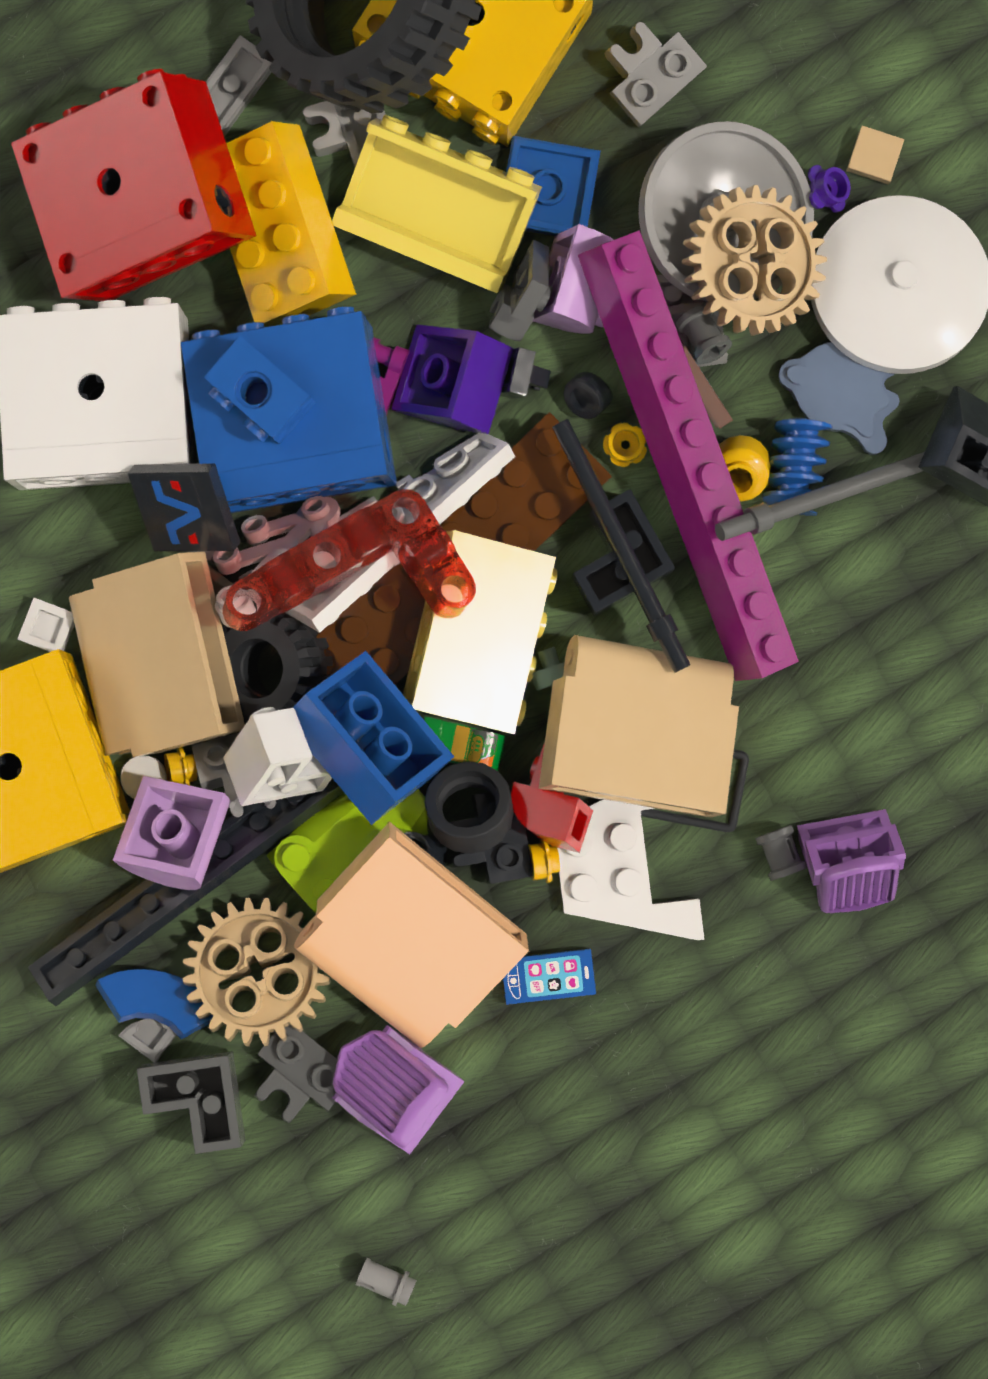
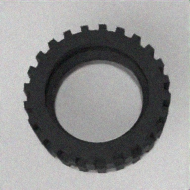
[246,0,482,113]

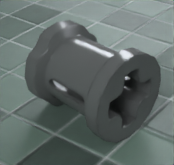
[676,304,732,364]
[755,825,807,881]

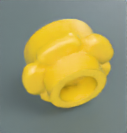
[603,423,647,467]
[164,747,197,786]
[528,840,560,883]

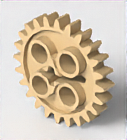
[682,185,827,336]
[182,898,331,1046]

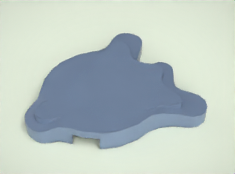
[778,342,900,455]

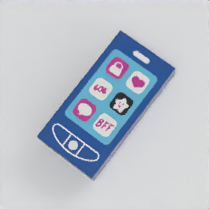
[503,948,596,1005]

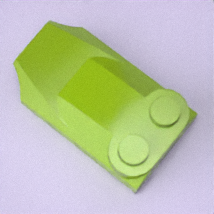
[266,789,428,913]

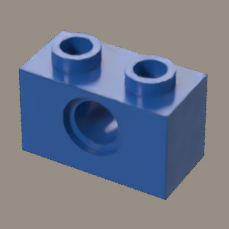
[204,335,316,444]

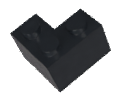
[572,489,675,616]

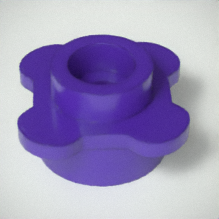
[808,165,851,212]

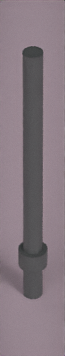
[715,452,925,541]

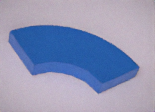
[95,969,213,1039]

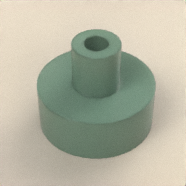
[532,647,564,691]

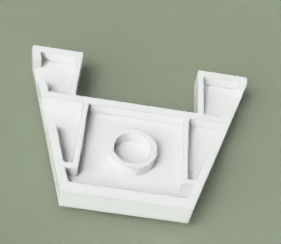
[557,800,704,940]

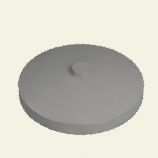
[639,121,814,302]

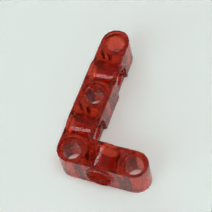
[222,489,476,631]

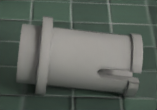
[355,1258,417,1306]

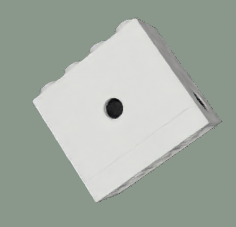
[0,297,197,490]

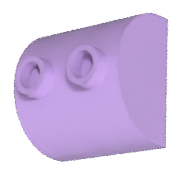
[533,224,614,334]
[113,776,230,890]

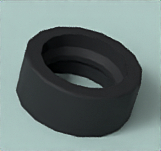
[424,761,514,854]

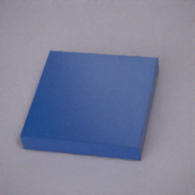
[506,136,601,236]

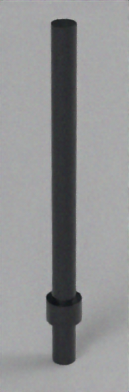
[552,419,691,673]

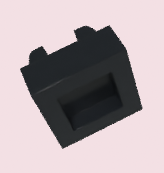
[500,347,551,399]

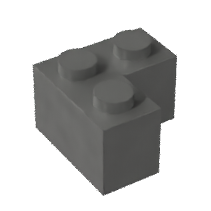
[137,1051,246,1154]

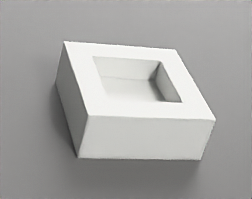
[18,598,75,652]

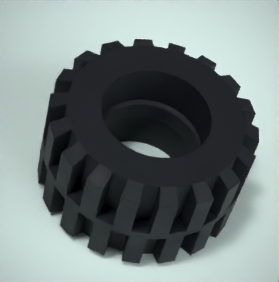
[222,611,333,724]

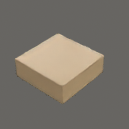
[846,126,904,185]

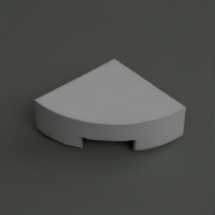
[119,1019,176,1063]

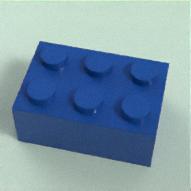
[293,651,454,825]

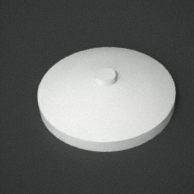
[811,195,988,374]

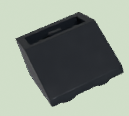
[918,386,988,507]

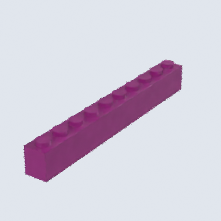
[578,230,799,681]

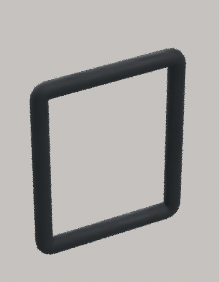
[641,749,749,832]

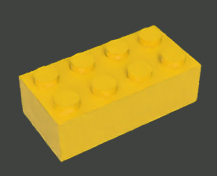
[226,121,356,327]

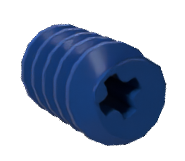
[762,418,833,516]

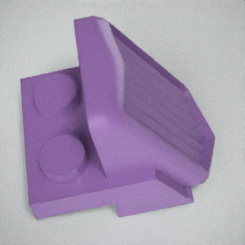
[797,809,906,913]
[332,1025,464,1154]

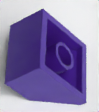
[392,324,514,434]

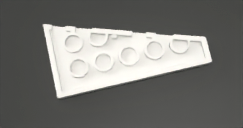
[239,433,515,633]

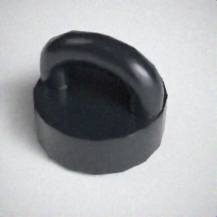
[563,372,613,419]

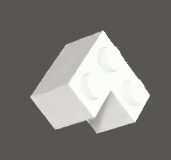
[223,707,332,806]

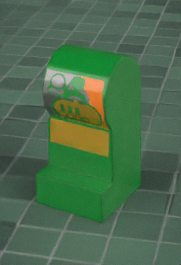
[424,716,506,771]

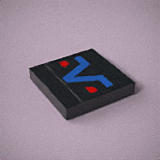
[127,463,240,552]

